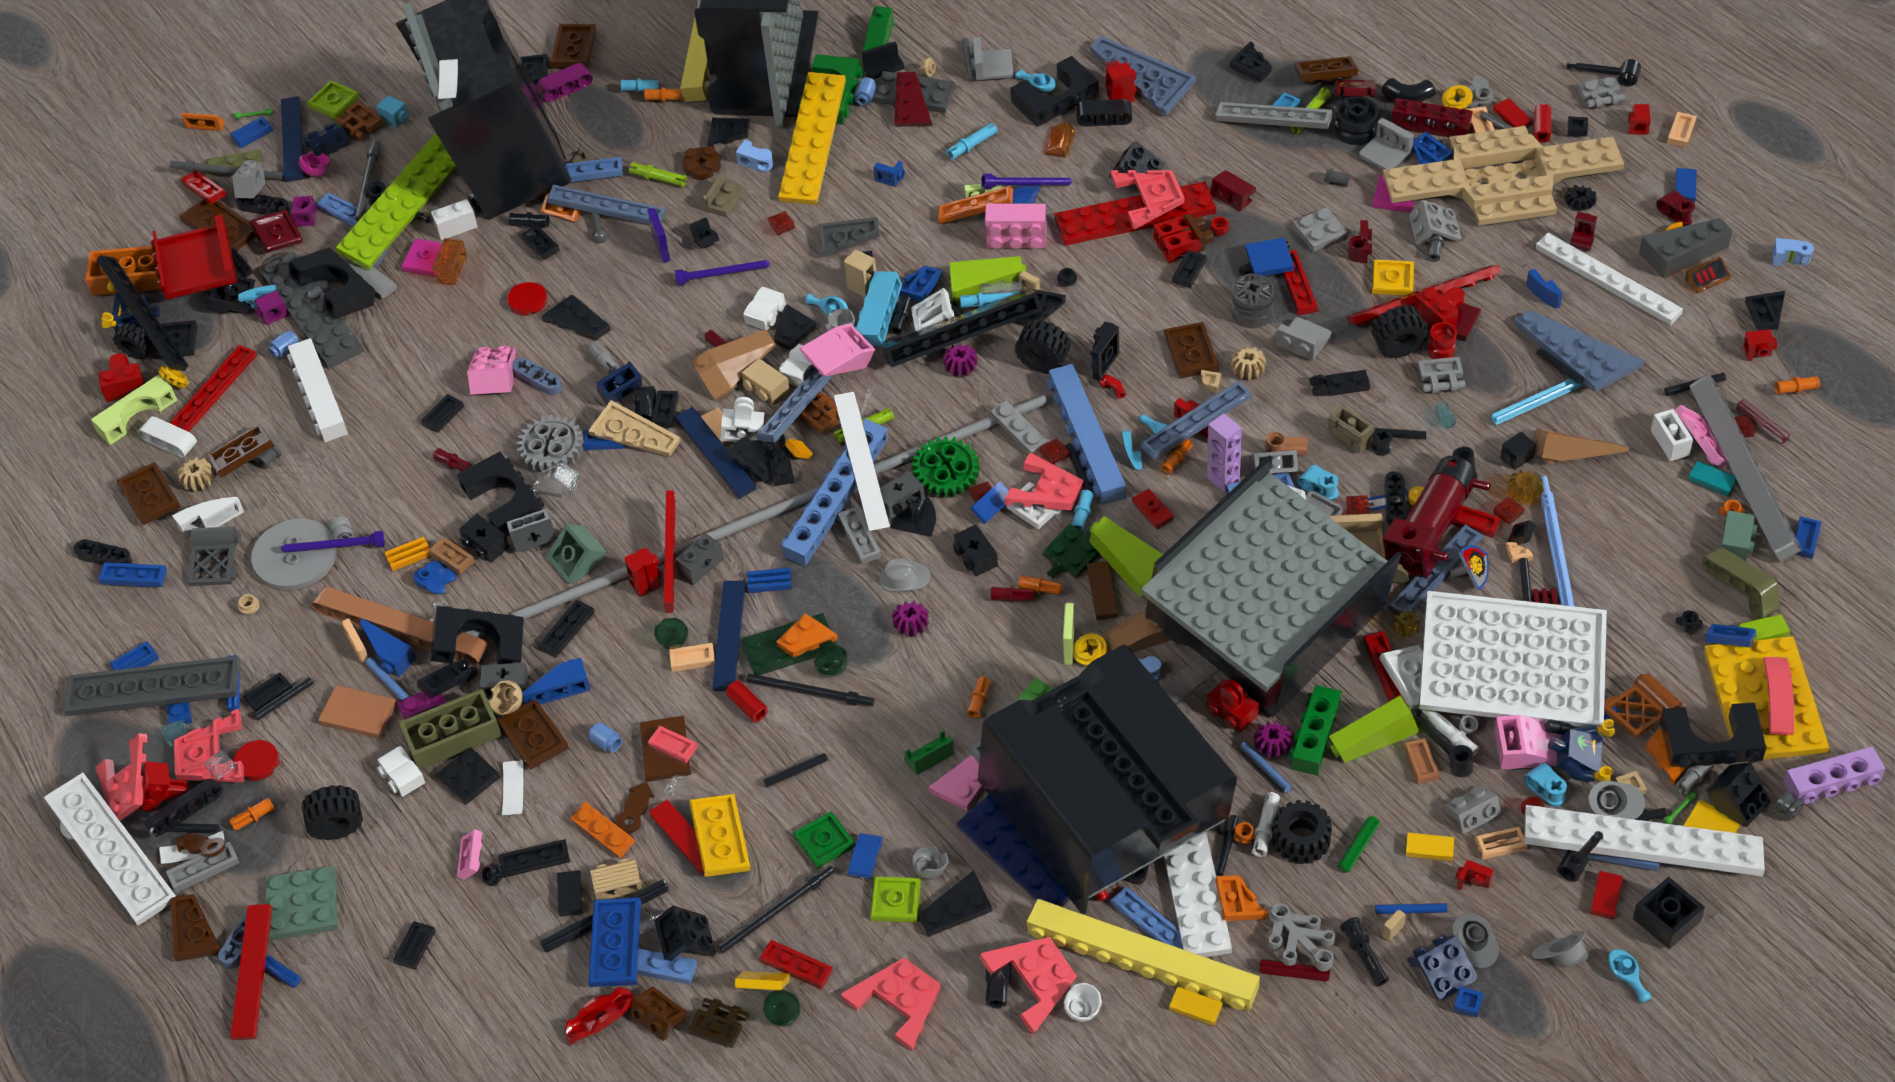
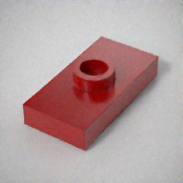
[1132,488,1174,530]

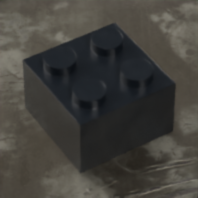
[1633,876,1705,949]

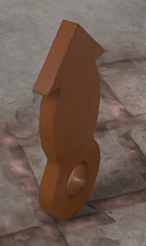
[616,782,654,834]
[177,832,226,858]

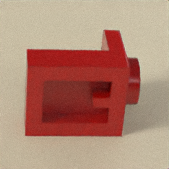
[1455,859,1494,890]

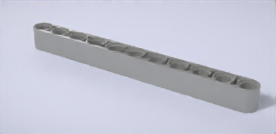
[1689,374,1802,562]

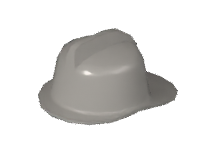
[879,558,931,592]
[1589,781,1645,819]
[1453,913,1499,968]
[1531,931,1588,967]

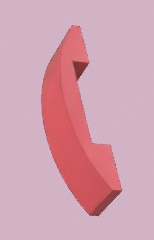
[1763,657,1794,735]

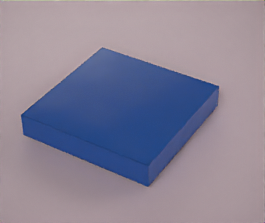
[1245,237,1294,276]

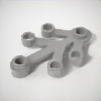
[1268,904,1335,971]

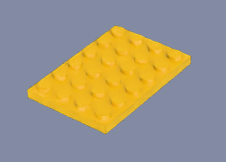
[1704,636,1830,760]

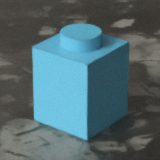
[376,95,409,128]

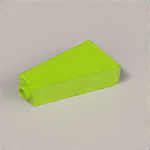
[949,256,1026,304]
[1089,516,1163,598]
[1329,696,1419,763]

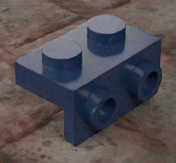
[303,122,350,156]

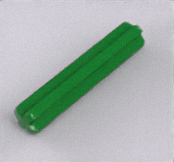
[1338,815,1380,873]

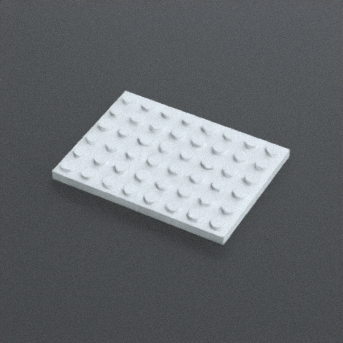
[1419,591,1607,727]

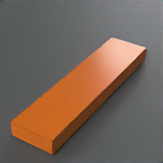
[938,186,1013,224]

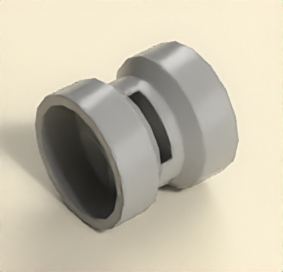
[329,517,355,540]

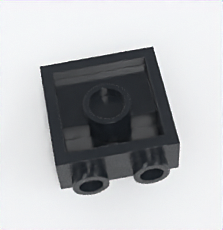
[204,275,255,314]
[1090,321,1120,381]

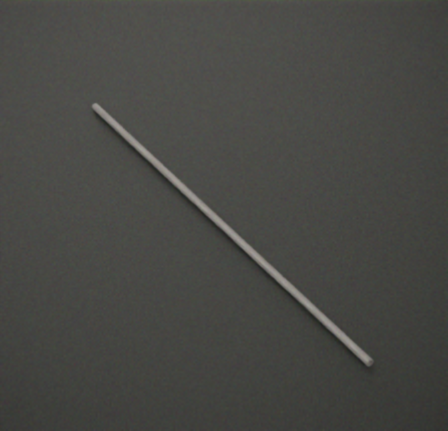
[465,395,1047,638]

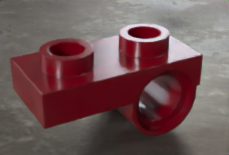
[1570,212,1598,251]
[1348,220,1372,263]

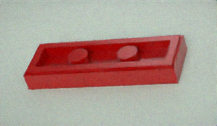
[180,171,227,205]
[759,940,833,989]

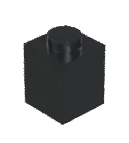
[1501,432,1536,470]

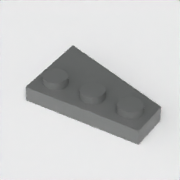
[819,217,880,257]

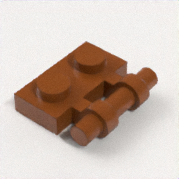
[336,101,384,140]
[799,392,839,436]

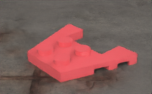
[1111,170,1184,229]
[1005,453,1084,510]
[174,709,244,783]
[95,733,147,821]
[979,937,1077,1034]
[841,958,941,1051]

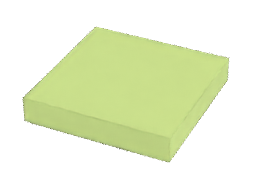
[1063,603,1075,665]

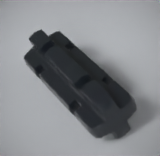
[231,248,253,277]
[1544,719,1580,735]

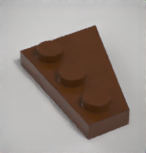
[171,894,221,962]

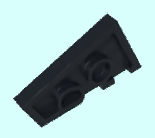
[541,295,611,341]
[918,870,992,937]

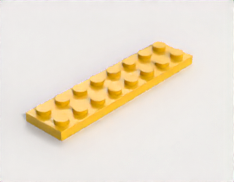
[778,72,846,205]

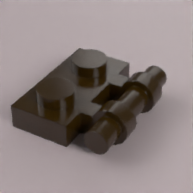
[688,998,749,1048]

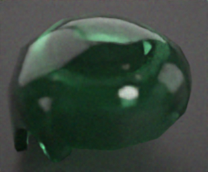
[654,618,689,650]
[814,645,848,678]
[763,989,801,1027]

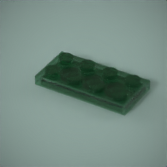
[741,613,837,676]

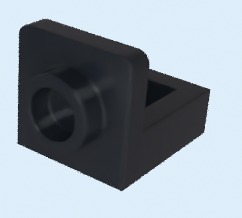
[689,218,719,248]

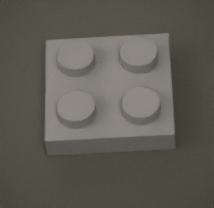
[1293,207,1348,252]

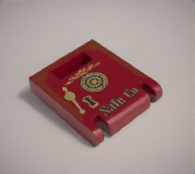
[1336,79,1375,98]

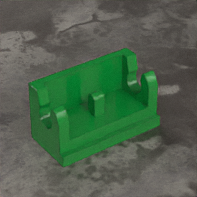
[904,730,954,775]

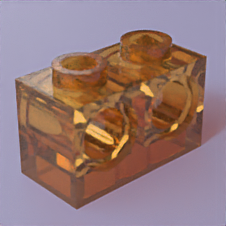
[432,238,467,285]

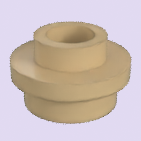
[920,58,936,77]
[238,594,260,615]

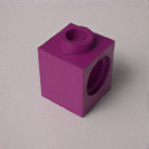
[291,196,317,227]
[254,290,289,325]

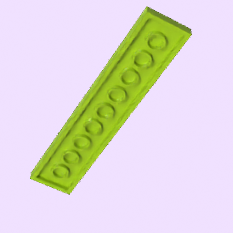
[336,133,457,270]

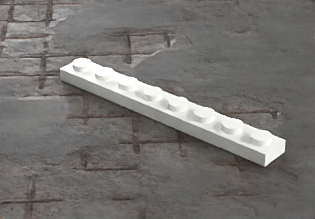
[1536,233,1683,326]

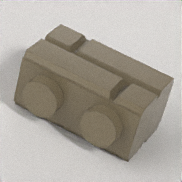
[1328,405,1375,453]

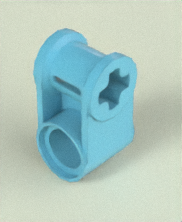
[1297,464,1339,501]
[1524,762,1567,807]

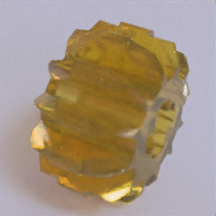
[1507,469,1544,505]

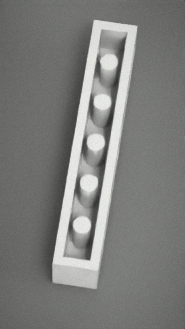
[287,338,348,442]

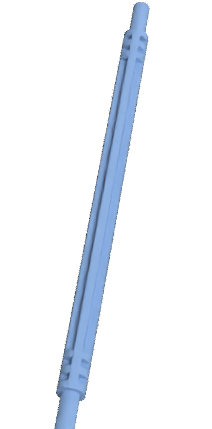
[1539,476,1575,607]

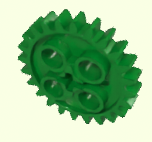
[912,436,980,498]

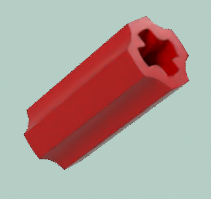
[1534,104,1551,143]
[726,680,768,722]

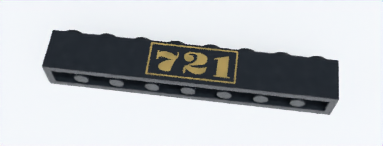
[881,288,1042,367]

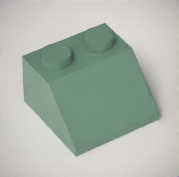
[546,524,607,584]

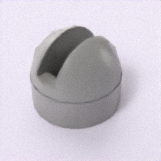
[1459,715,1478,735]

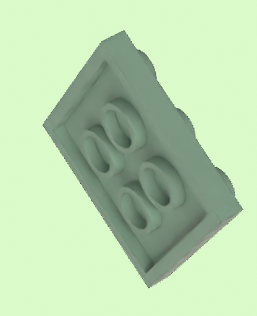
[266,866,338,941]

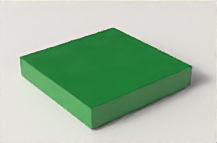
[792,811,856,869]

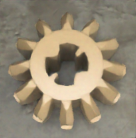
[1231,346,1266,381]
[178,457,214,492]

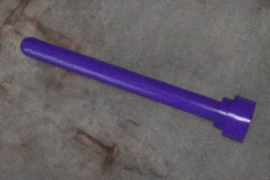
[981,173,1072,189]
[675,260,770,286]
[281,530,385,553]

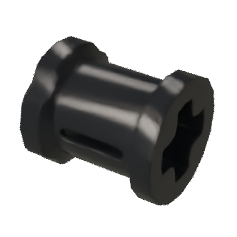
[1372,428,1393,456]

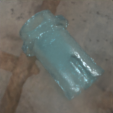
[1435,401,1456,428]

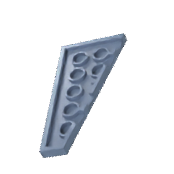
[1090,36,1196,116]
[1514,310,1644,392]

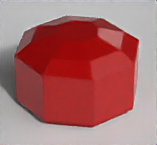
[1210,217,1229,236]

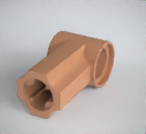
[1265,432,1308,455]

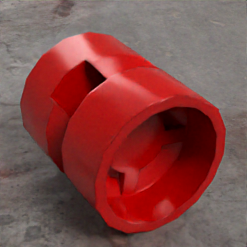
[1428,322,1457,359]

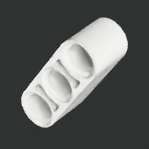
[138,416,197,458]

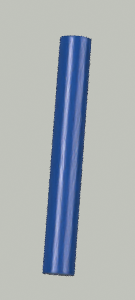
[1375,903,1447,914]

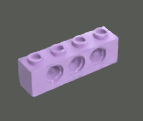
[1207,413,1242,493]
[1783,746,1886,804]

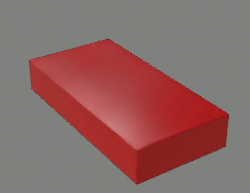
[1493,98,1533,128]
[1452,505,1501,538]
[1590,871,1623,920]

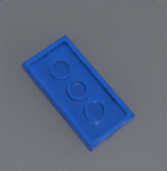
[588,898,641,987]

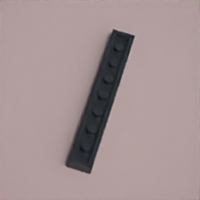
[97,255,188,371]

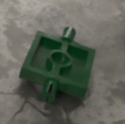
[1043,523,1100,578]

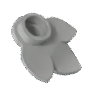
[1466,75,1494,108]

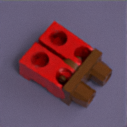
[1153,213,1213,264]

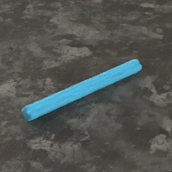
[1491,379,1585,425]

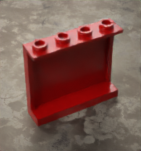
[150,214,237,300]

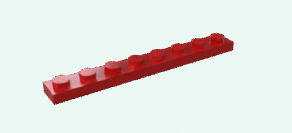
[1347,265,1501,327]

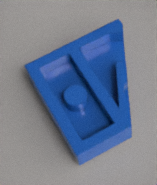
[1413,131,1453,165]
[899,266,943,301]

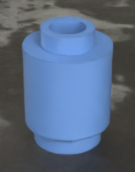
[853,77,876,105]
[268,330,299,359]
[588,722,622,753]

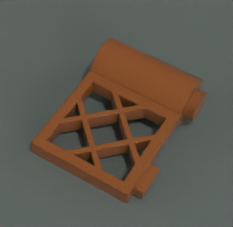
[1604,673,1683,739]

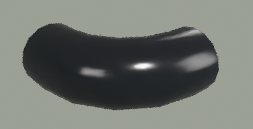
[1381,78,1436,102]

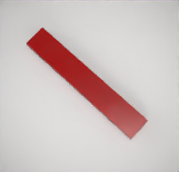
[170,345,257,432]
[664,490,676,613]
[230,904,273,1040]

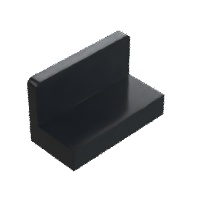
[861,41,904,79]

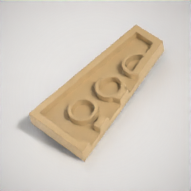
[588,400,681,457]

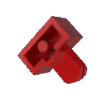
[1105,59,1137,103]
[1415,286,1465,327]
[98,353,145,402]
[1206,679,1259,732]
[136,762,188,812]

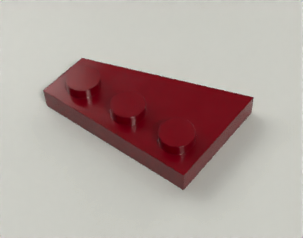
[894,72,933,127]

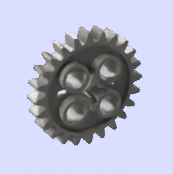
[516,415,584,473]

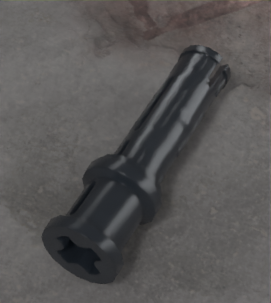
[1340,917,1389,987]

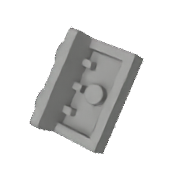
[1444,786,1502,834]

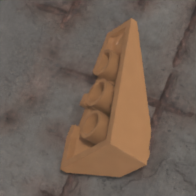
[691,329,776,401]
[1535,428,1629,464]
[1088,610,1169,655]

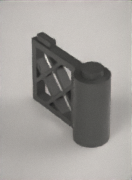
[188,526,241,586]

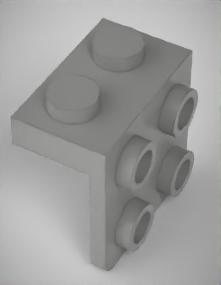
[970,37,1013,80]
[1359,118,1414,170]
[1409,200,1461,246]
[1277,317,1331,361]

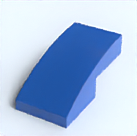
[1526,269,1562,308]
[970,481,1009,524]
[848,833,883,879]

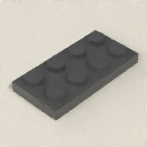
[873,71,956,113]

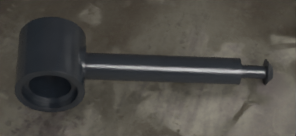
[1566,59,1641,86]
[366,181,431,223]
[1413,713,1473,777]
[1557,831,1603,882]

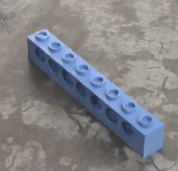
[781,419,888,567]

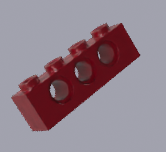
[1392,98,1473,138]

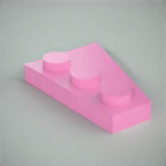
[1675,405,1729,469]
[928,755,983,811]

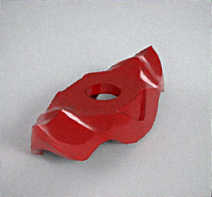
[565,987,636,1046]

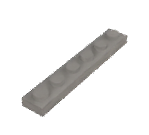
[1215,102,1333,129]

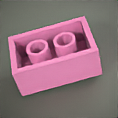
[985,204,1047,249]

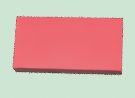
[648,726,698,763]

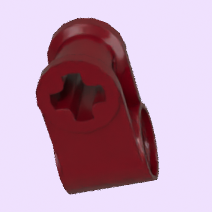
[1656,190,1695,226]

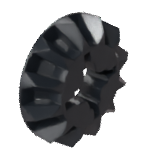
[1565,185,1597,210]

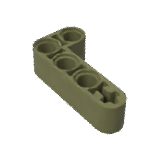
[1701,547,1780,619]

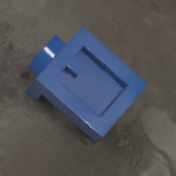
[873,161,905,187]

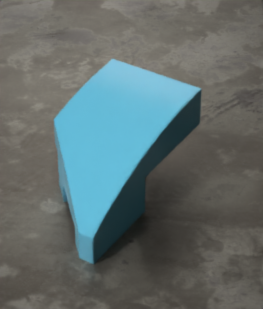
[238,285,276,309]
[1121,430,1142,470]

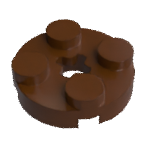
[682,146,721,180]

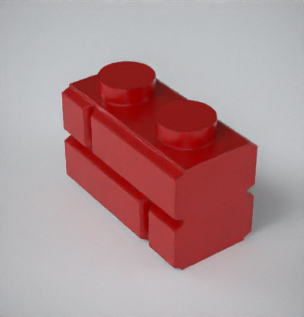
[624,547,662,597]

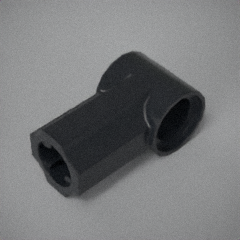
[633,386,656,422]
[986,963,1011,1009]

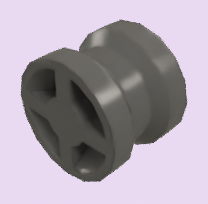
[1775,791,1805,821]

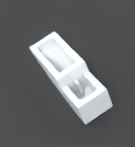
[172,497,244,539]

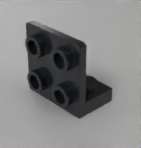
[1109,140,1165,179]
[654,905,716,961]

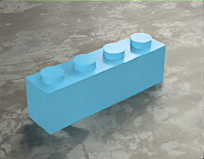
[855,271,902,347]

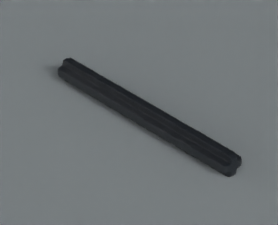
[540,879,669,952]

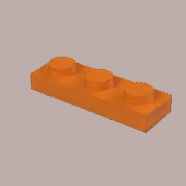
[570,801,636,859]

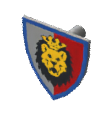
[1450,545,1489,591]

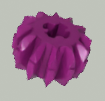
[943,343,978,377]
[892,600,929,637]
[1254,721,1292,759]

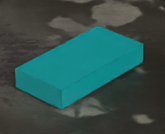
[1688,461,1737,496]

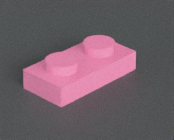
[457,829,482,880]

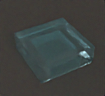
[162,719,188,747]

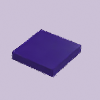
[647,208,670,263]

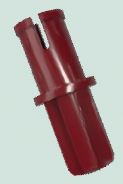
[433,448,472,472]
[991,586,1034,603]

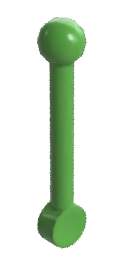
[234,108,273,119]
[1663,792,1696,824]

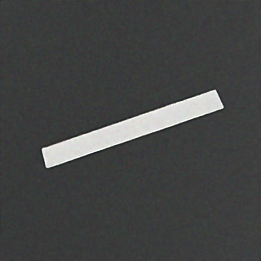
[834,392,890,531]

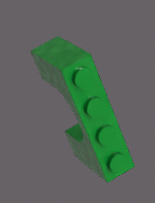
[798,54,863,125]

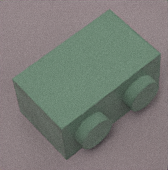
[1721,510,1757,561]

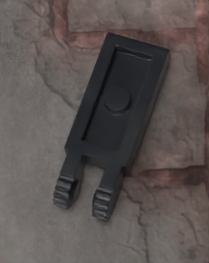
[1309,369,1370,397]
[768,434,794,486]
[417,659,478,699]

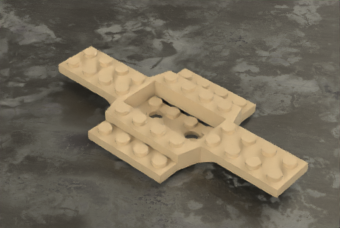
[1383,126,1624,226]

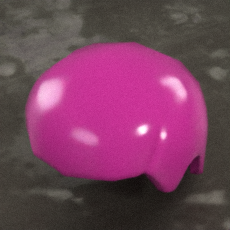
[298,152,330,177]

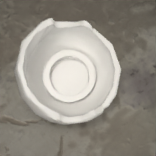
[1063,983,1102,1022]

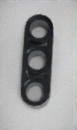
[1076,99,1132,127]

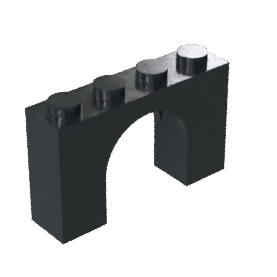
[1010,56,1099,127]
[289,247,375,320]
[457,451,544,537]
[430,606,524,664]
[1660,702,1766,767]

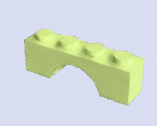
[91,375,177,445]

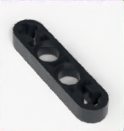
[143,778,223,838]

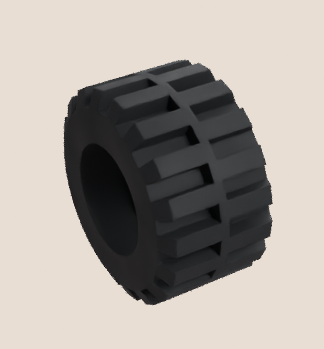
[1371,305,1428,358]
[1015,320,1071,373]
[302,785,363,840]
[1272,800,1332,864]

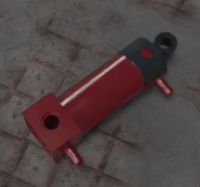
[1382,447,1491,579]

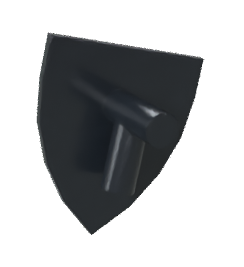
[891,494,936,537]

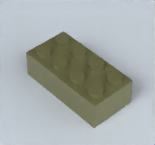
[399,689,502,770]

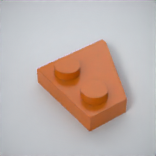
[776,613,838,657]
[1645,728,1689,785]
[1215,875,1269,921]

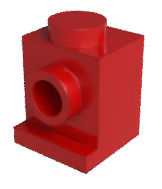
[1628,104,1651,135]
[1742,329,1777,361]

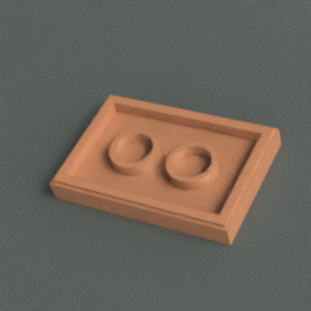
[318,685,397,739]

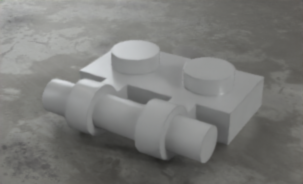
[1577,76,1626,108]
[1418,357,1466,394]

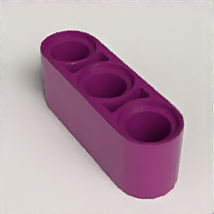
[537,63,593,102]

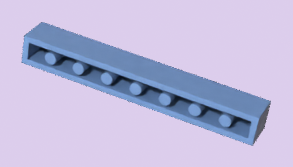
[1047,364,1126,505]

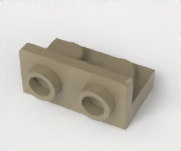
[703,173,744,217]

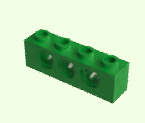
[1289,685,1342,776]

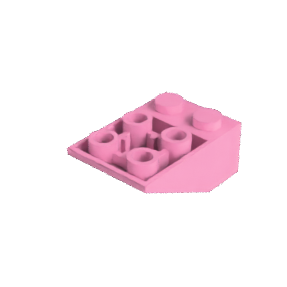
[799,324,876,377]
[467,346,516,395]
[1494,715,1563,770]

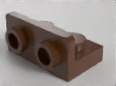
[630,986,687,1041]

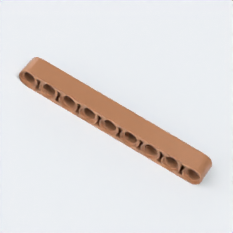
[312,587,488,666]

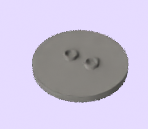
[251,519,337,590]

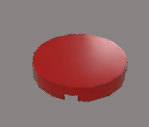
[508,282,547,316]
[234,740,279,781]

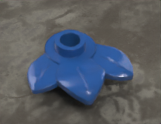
[414,561,457,594]

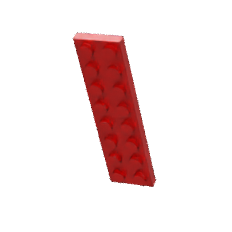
[1054,181,1216,246]

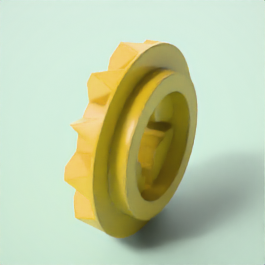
[1442,85,1473,109]
[158,366,189,388]
[1073,633,1107,667]

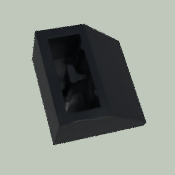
[1705,762,1771,827]

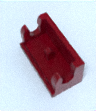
[1210,170,1256,212]

